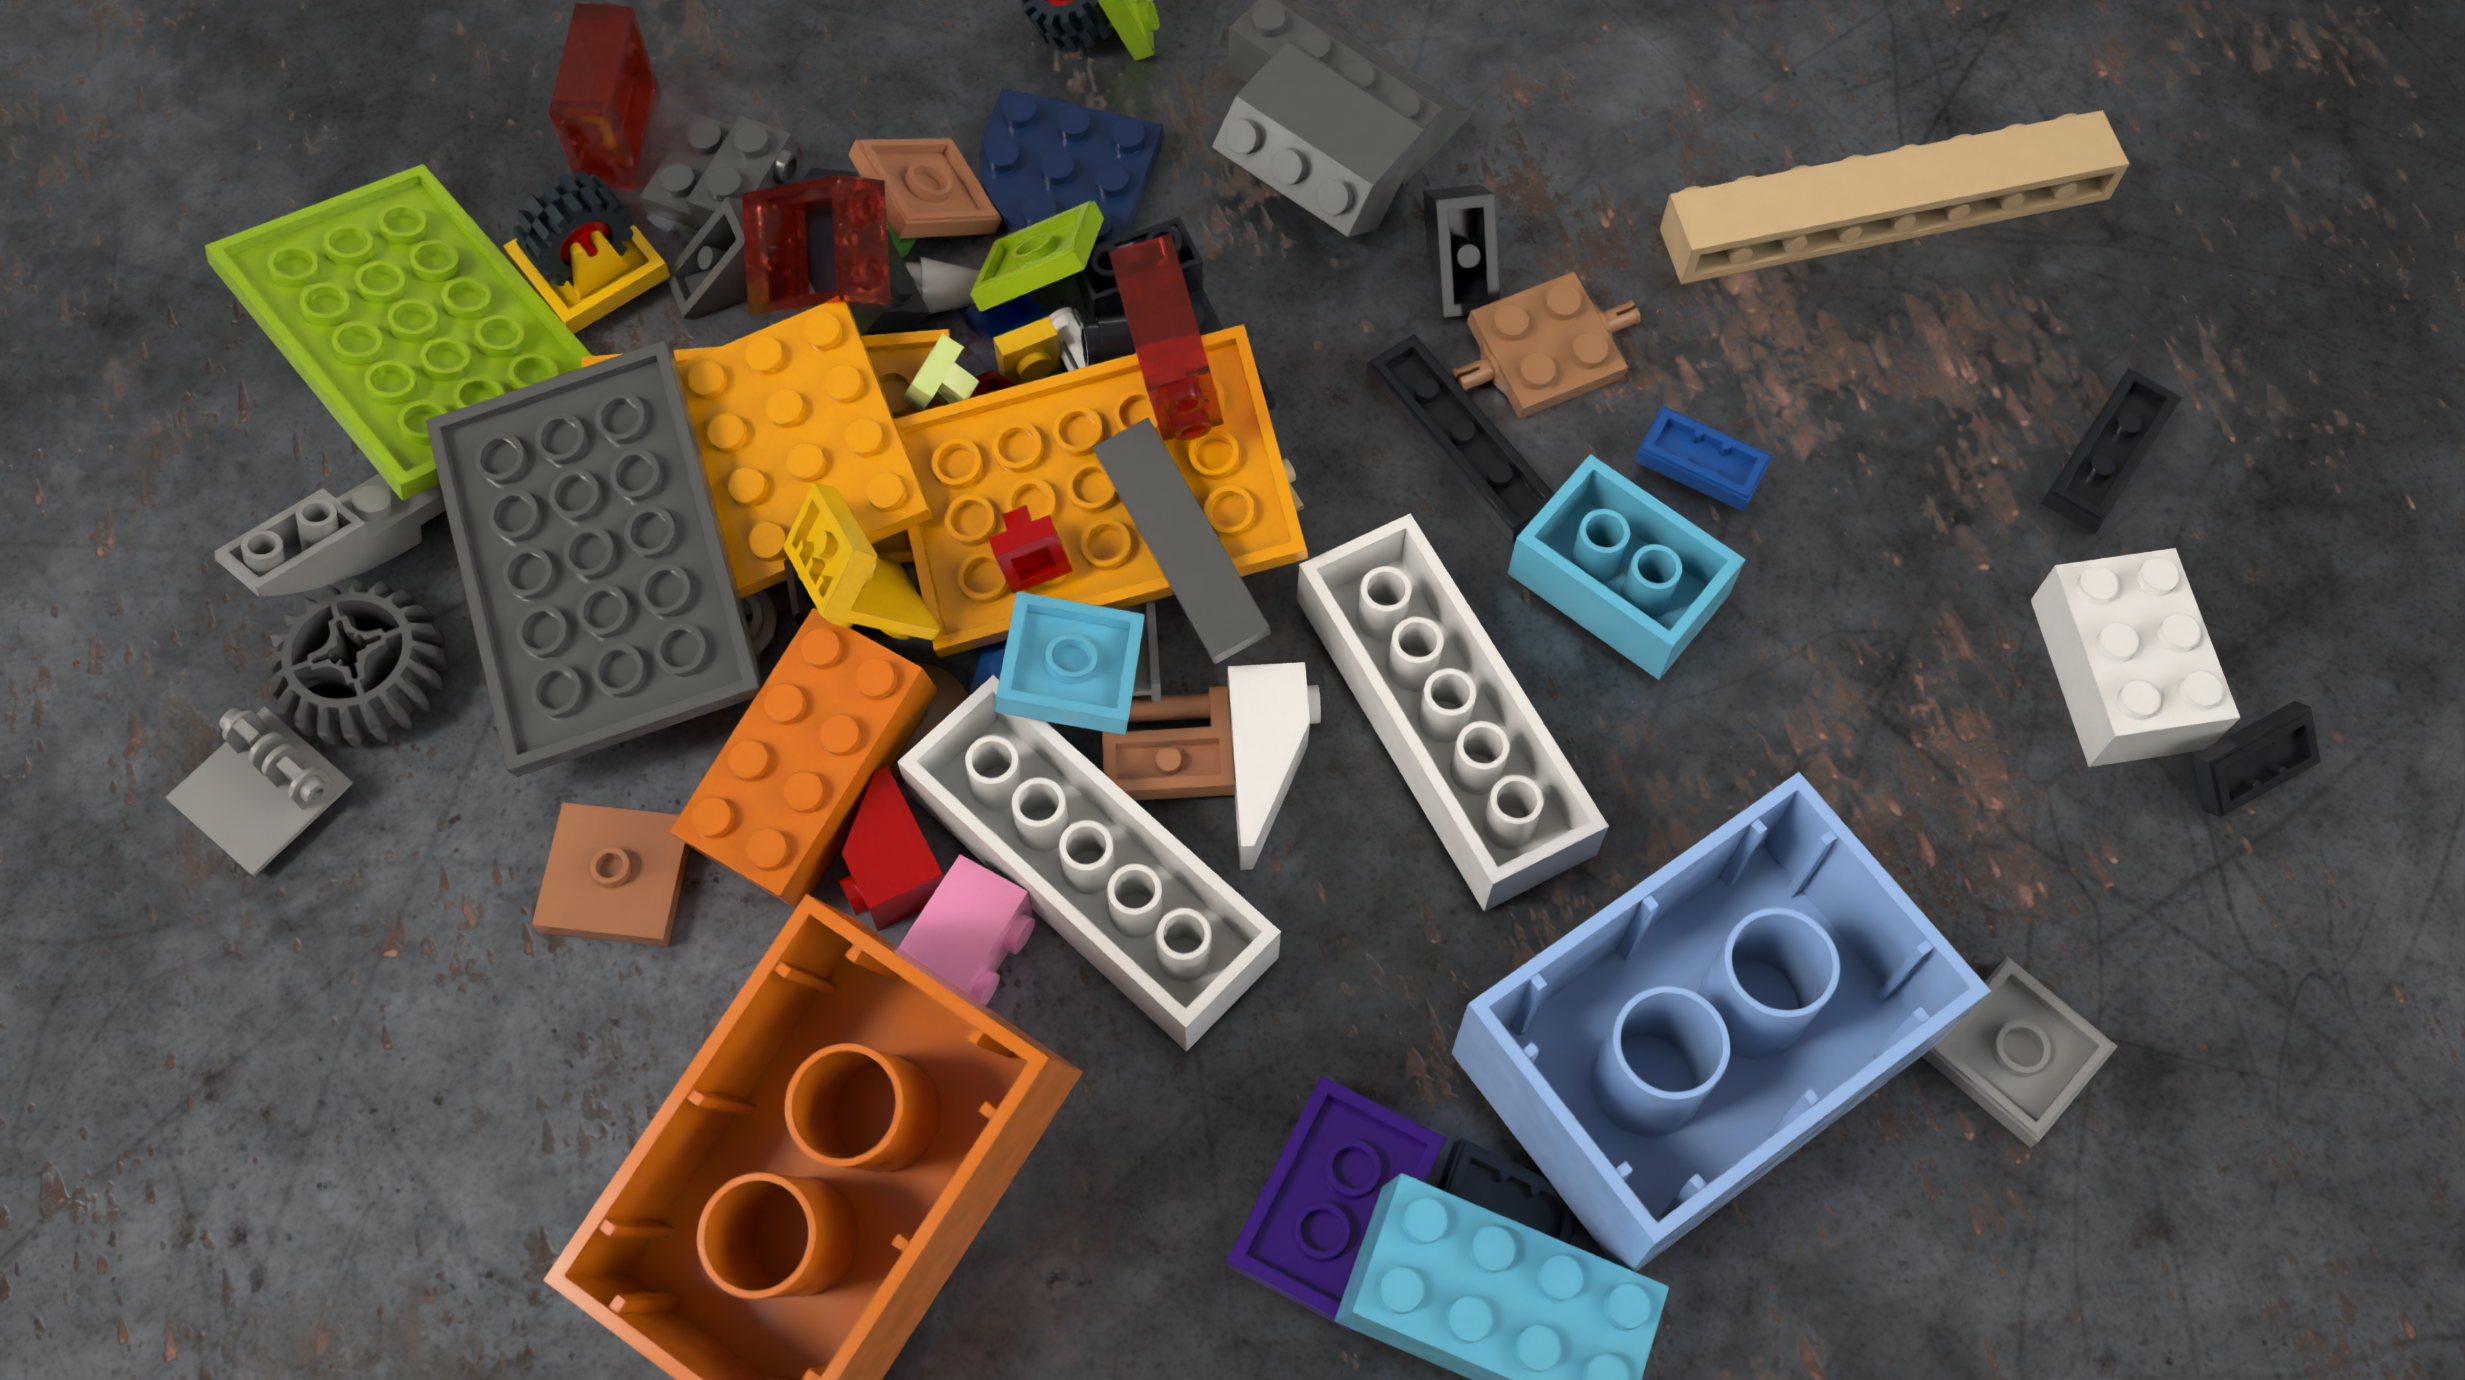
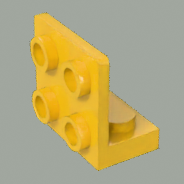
[783,482,940,641]

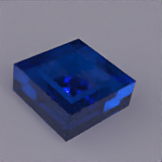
[964,294,1048,351]

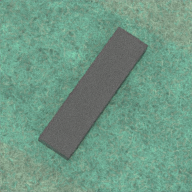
[1092,417,1271,665]

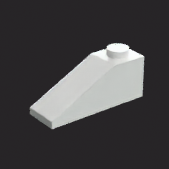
[1227,662,1321,870]

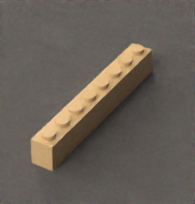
[1660,110,2129,284]

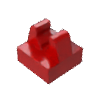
[989,505,1073,594]

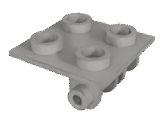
[165,706,354,877]

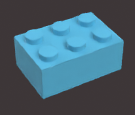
[1507,454,1745,680]

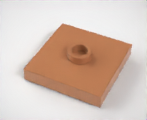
[848,138,1002,238]
[532,802,690,947]

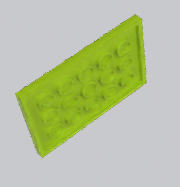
[205,164,592,501]

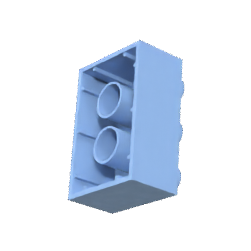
[1451,772,1991,1272]

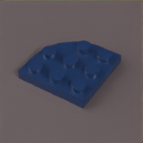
[979,88,1164,246]

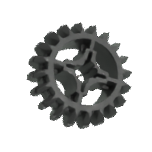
[264,578,449,749]

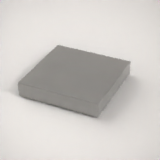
[1922,956,2118,1148]

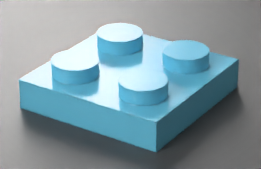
[994,591,1145,735]

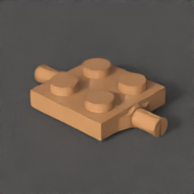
[1451,272,1641,420]

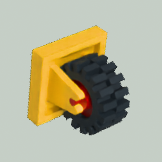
[503,171,670,334]

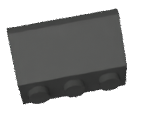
[1212,41,1429,237]

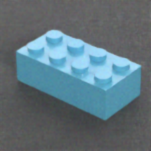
[1334,1173,1669,1380]

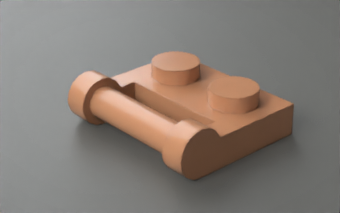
[1102,686,1235,801]

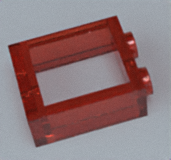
[549,3,657,190]
[742,175,891,317]
[1109,234,1224,441]

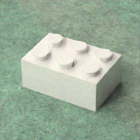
[2031,548,2240,767]

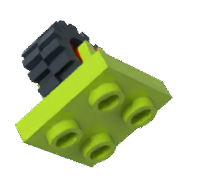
[1021,0,1160,61]

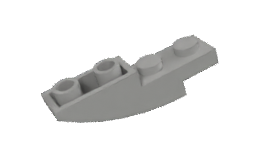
[214,473,446,597]

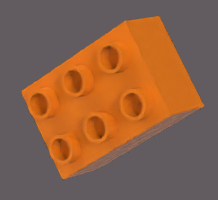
[543,894,1083,1380]

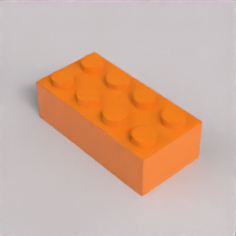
[669,608,938,909]

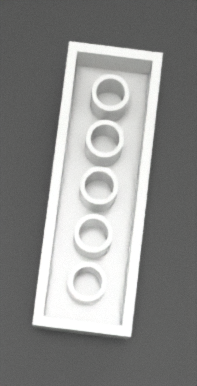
[1297,513,1609,912]
[898,675,1281,1052]

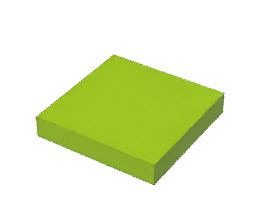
[970,201,1104,312]

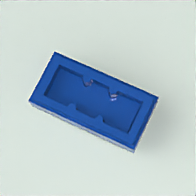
[1634,405,1773,512]

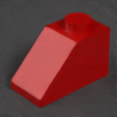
[839,765,944,932]

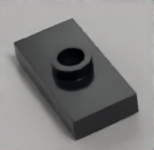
[2193,701,2321,818]
[1437,1138,1578,1244]

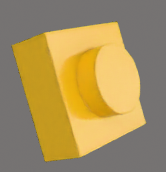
[993,317,1061,386]

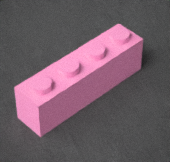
[899,854,1035,1006]

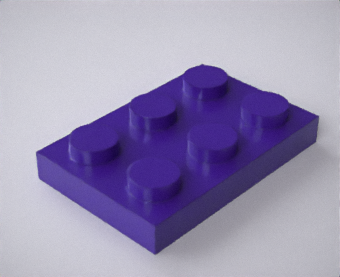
[1226,1075,1446,1332]

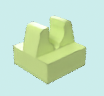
[901,334,979,411]

